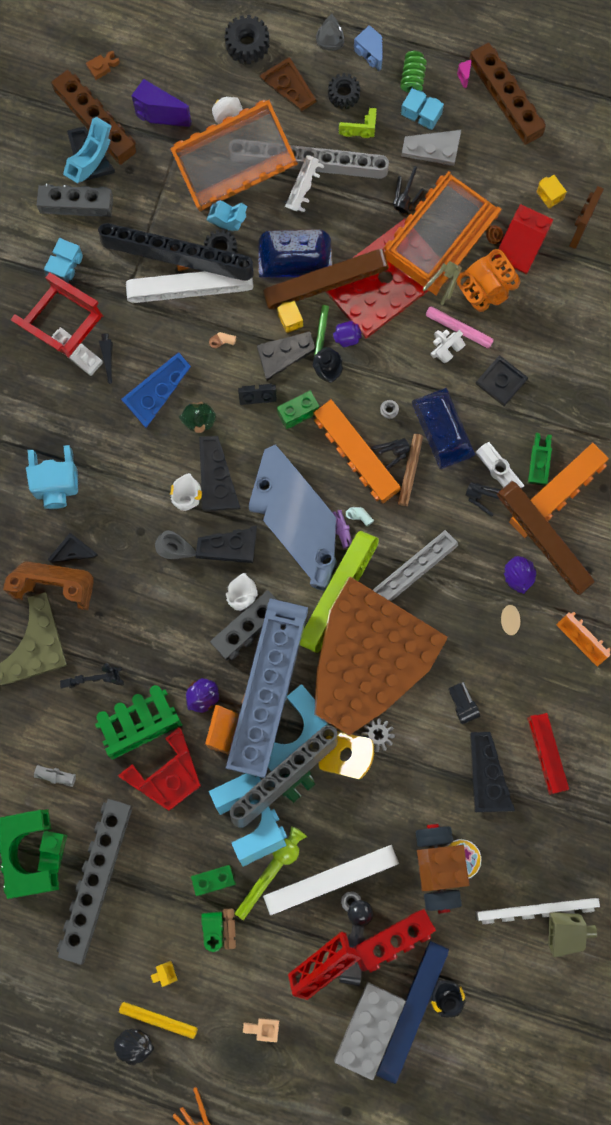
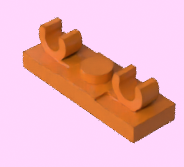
[556,612,611,667]

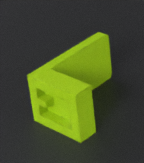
[339,108,377,138]

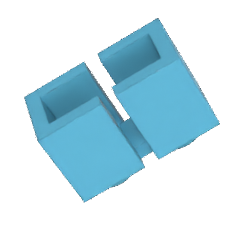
[401,88,444,130]
[44,238,83,283]

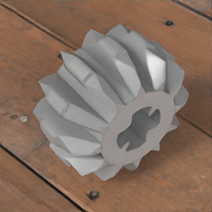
[361,718,395,752]

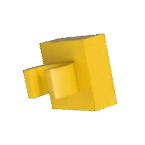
[151,961,178,987]

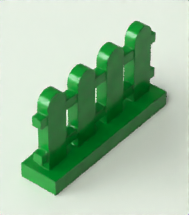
[95,685,183,760]

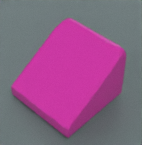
[457,60,471,88]

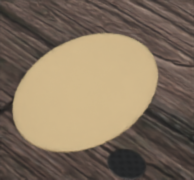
[501,605,520,635]

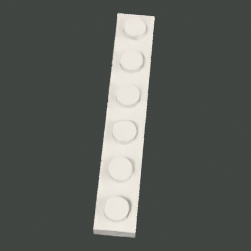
[476,898,600,924]

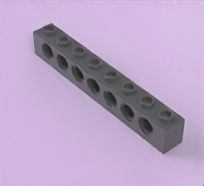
[57,799,133,965]

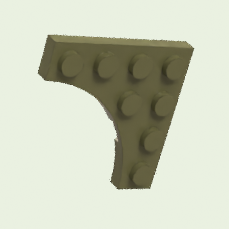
[0,592,67,686]

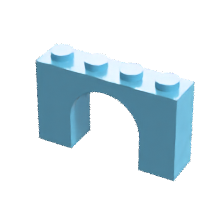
[268,684,331,772]
[209,774,287,867]

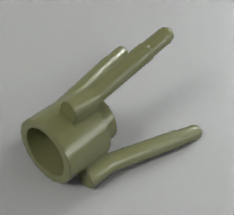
[423,261,462,305]

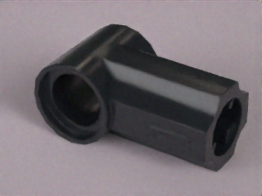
[448,682,480,724]

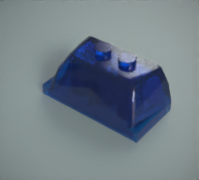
[258,230,332,277]
[412,388,475,469]

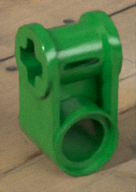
[202,912,223,952]

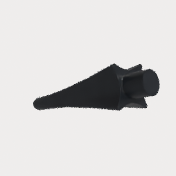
[99,333,113,384]

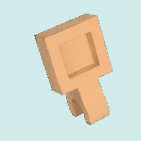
[243,1018,279,1042]

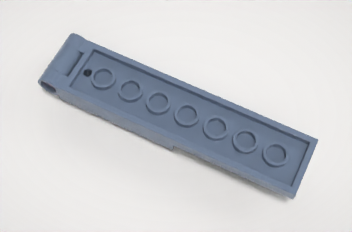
[226,598,308,778]

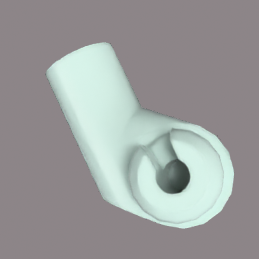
[346,507,374,526]

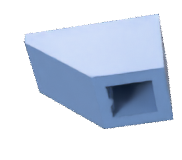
[354,25,382,71]

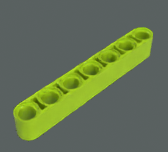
[300,531,379,653]

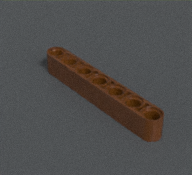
[263,249,389,309]
[497,481,594,595]

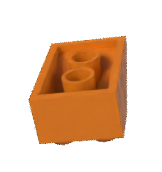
[205,705,240,754]

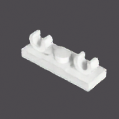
[285,155,324,212]
[52,327,103,376]

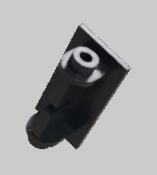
[238,383,277,405]

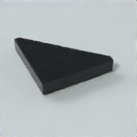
[48,533,98,563]

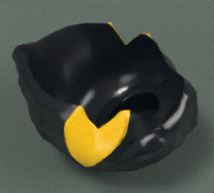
[431,980,466,1018]

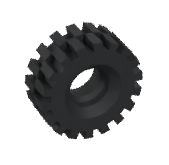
[225,15,270,64]

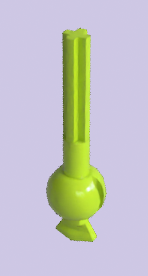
[234,826,307,920]

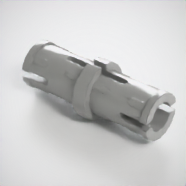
[34,765,76,787]

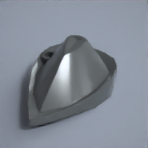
[316,13,344,51]
[155,530,196,559]

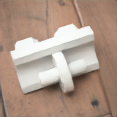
[430,330,466,363]

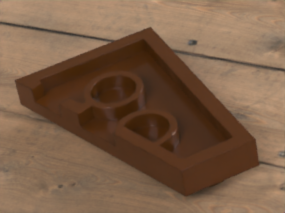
[260,57,317,112]
[569,186,604,249]

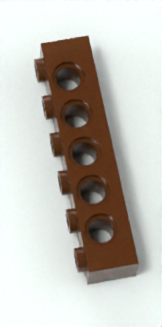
[469,42,546,145]
[51,69,137,165]

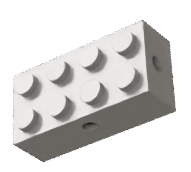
[334,982,406,1080]

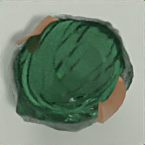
[179,402,217,433]

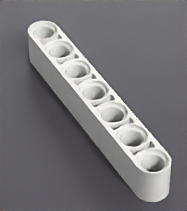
[126,271,253,303]
[263,845,399,915]

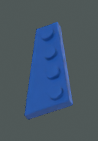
[121,352,191,428]

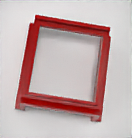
[11,272,103,358]

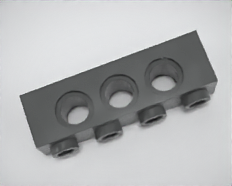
[37,184,113,217]
[210,590,277,661]

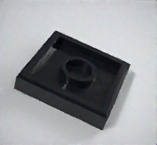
[475,355,528,407]

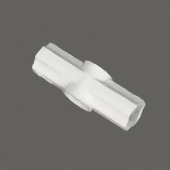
[476,442,524,489]

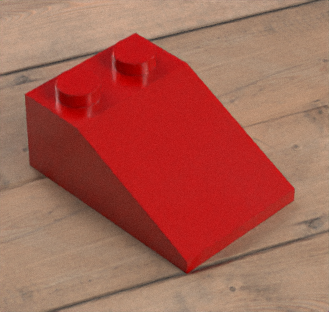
[494,204,554,274]

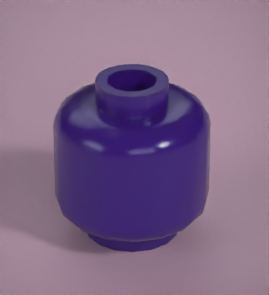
[333,321,362,348]

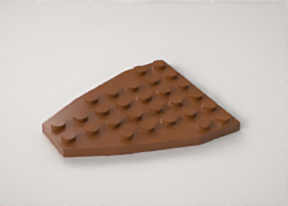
[314,577,448,735]

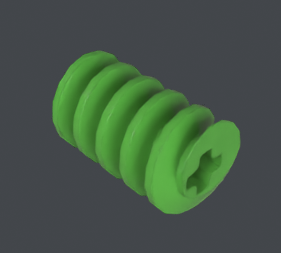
[400,51,427,92]

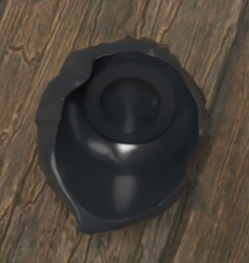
[313,347,343,383]
[114,1029,154,1065]

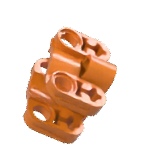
[456,249,520,312]

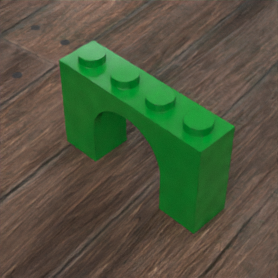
[0,809,60,899]

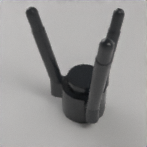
[393,166,424,213]
[369,438,410,470]
[465,482,501,517]

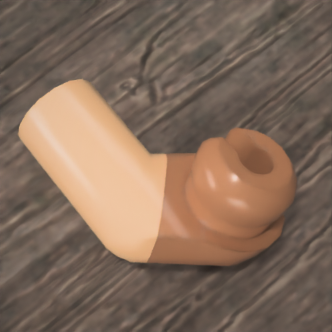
[209,332,236,348]

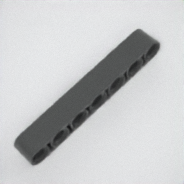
[230,725,338,828]

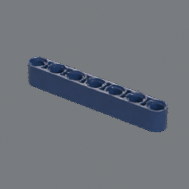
[376,941,449,1084]

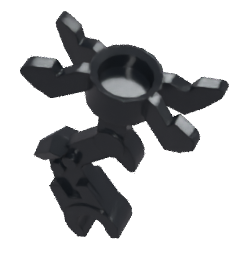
[60,663,124,689]

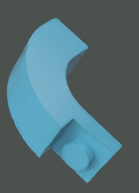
[63,117,111,183]

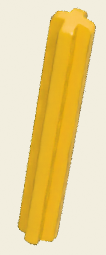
[119,1002,197,1039]

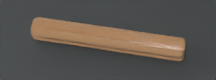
[398,434,423,506]

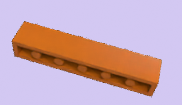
[314,399,401,504]
[509,443,609,538]

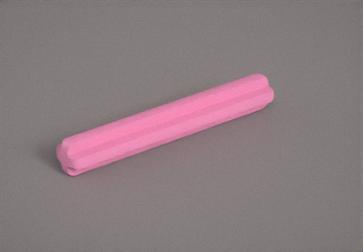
[426,307,494,348]

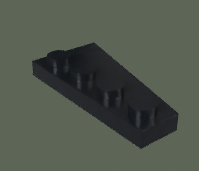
[199,436,241,511]
[470,732,515,813]

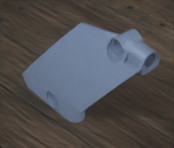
[249,444,337,591]

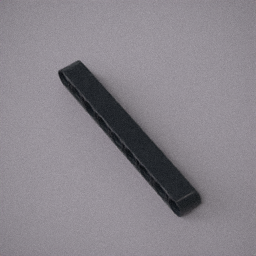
[98,223,254,281]

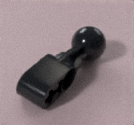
[339,900,373,986]

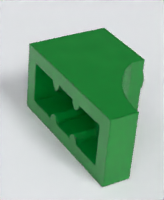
[37,831,68,875]

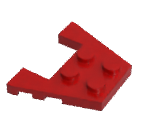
[118,727,201,811]

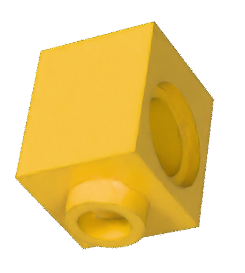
[537,175,567,209]
[277,301,303,334]

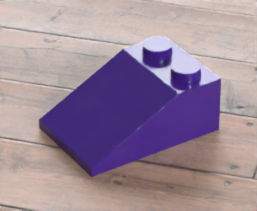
[131,79,192,127]

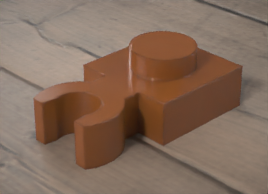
[86,51,120,80]

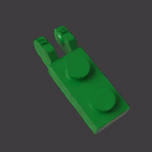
[528,433,552,486]

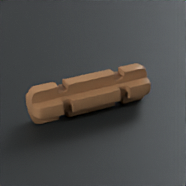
[222,908,236,949]

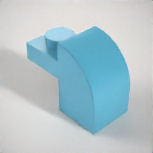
[207,200,247,231]

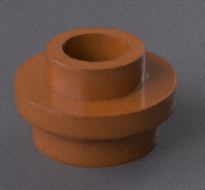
[486,225,503,244]

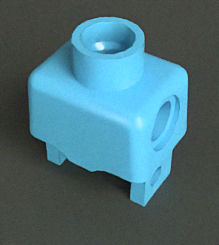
[26,445,78,509]

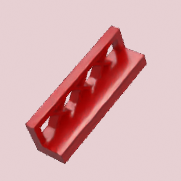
[527,713,569,795]
[288,931,362,1000]

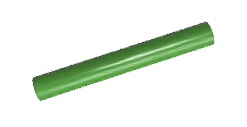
[314,305,329,356]

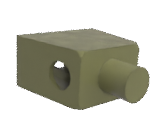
[548,912,597,957]

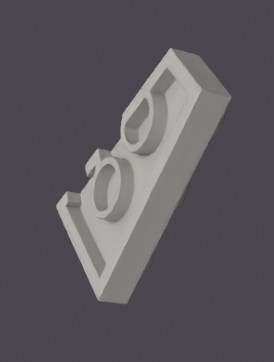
[401,130,461,166]

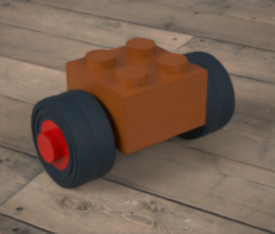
[416,824,469,913]

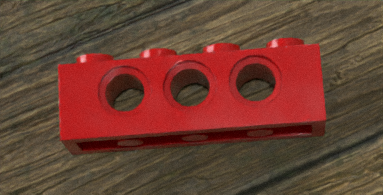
[353,909,436,973]

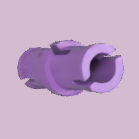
[333,510,353,550]

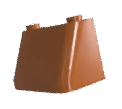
[3,562,94,610]

